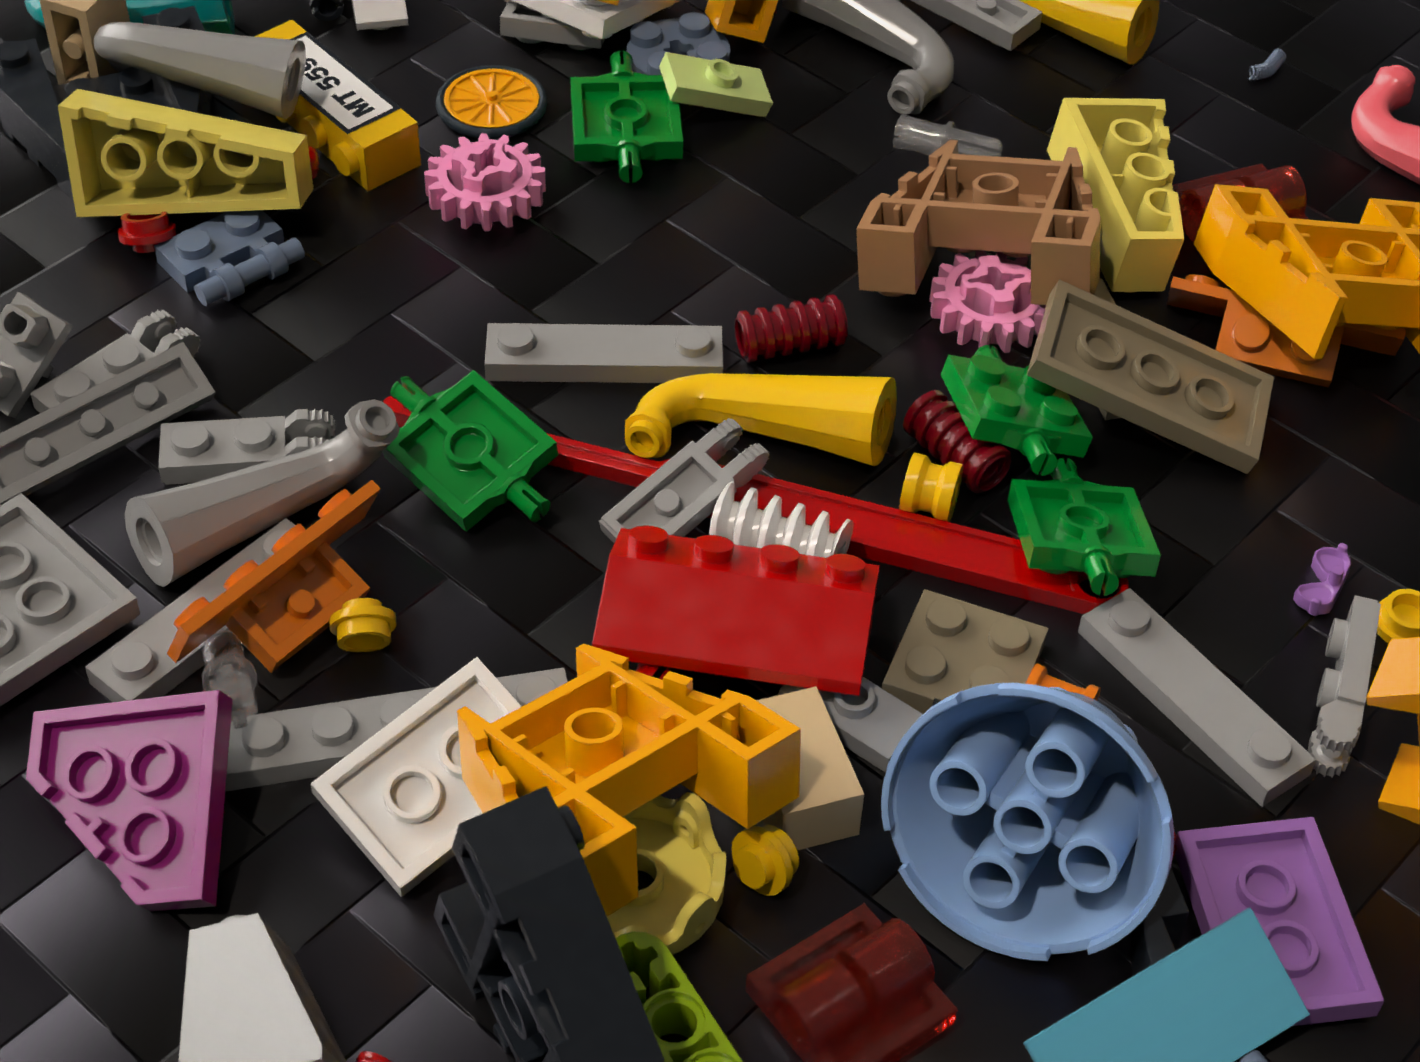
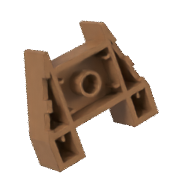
[856,140,1101,305]

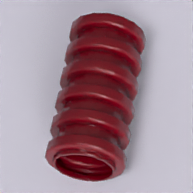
[735,294,848,363]
[903,390,1012,494]

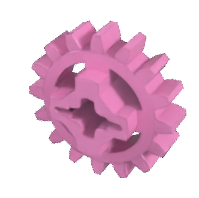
[424,133,546,231]
[929,250,1046,353]

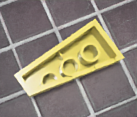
[58,89,313,217]
[1047,98,1184,293]

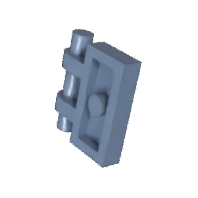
[154,210,305,306]

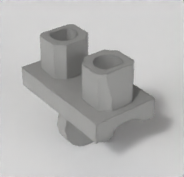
[0,292,73,418]

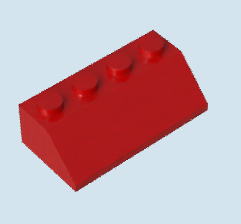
[592,525,880,696]

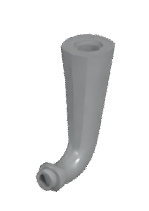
[782,0,954,115]
[94,22,306,119]
[125,399,400,587]

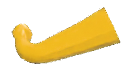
[1020,0,1159,65]
[625,373,897,466]

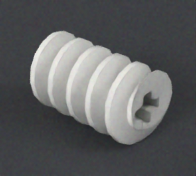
[709,481,854,558]

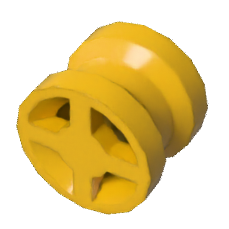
[899,452,964,522]

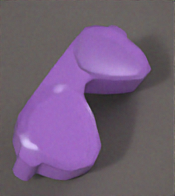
[1293,543,1351,616]

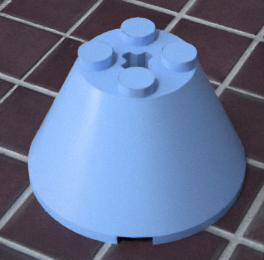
[881,683,1174,961]

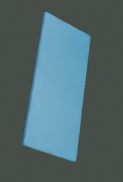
[1023,908,1310,1062]

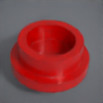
[118,212,177,253]

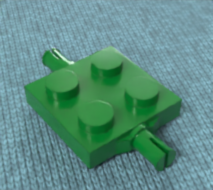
[570,51,683,183]
[941,345,1093,476]
[383,370,559,532]
[1008,458,1161,596]

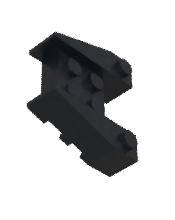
[0,6,215,201]
[433,786,665,1062]

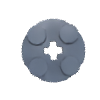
[627,12,730,75]

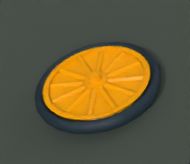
[436,65,548,140]

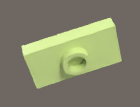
[659,52,773,117]

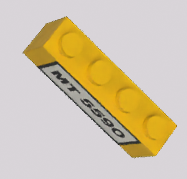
[254,20,421,191]

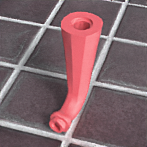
[1351,65,1420,184]

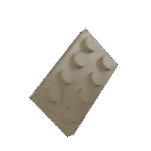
[1027,279,1274,474]

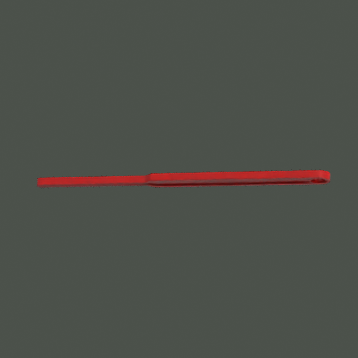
[383,396,1128,614]

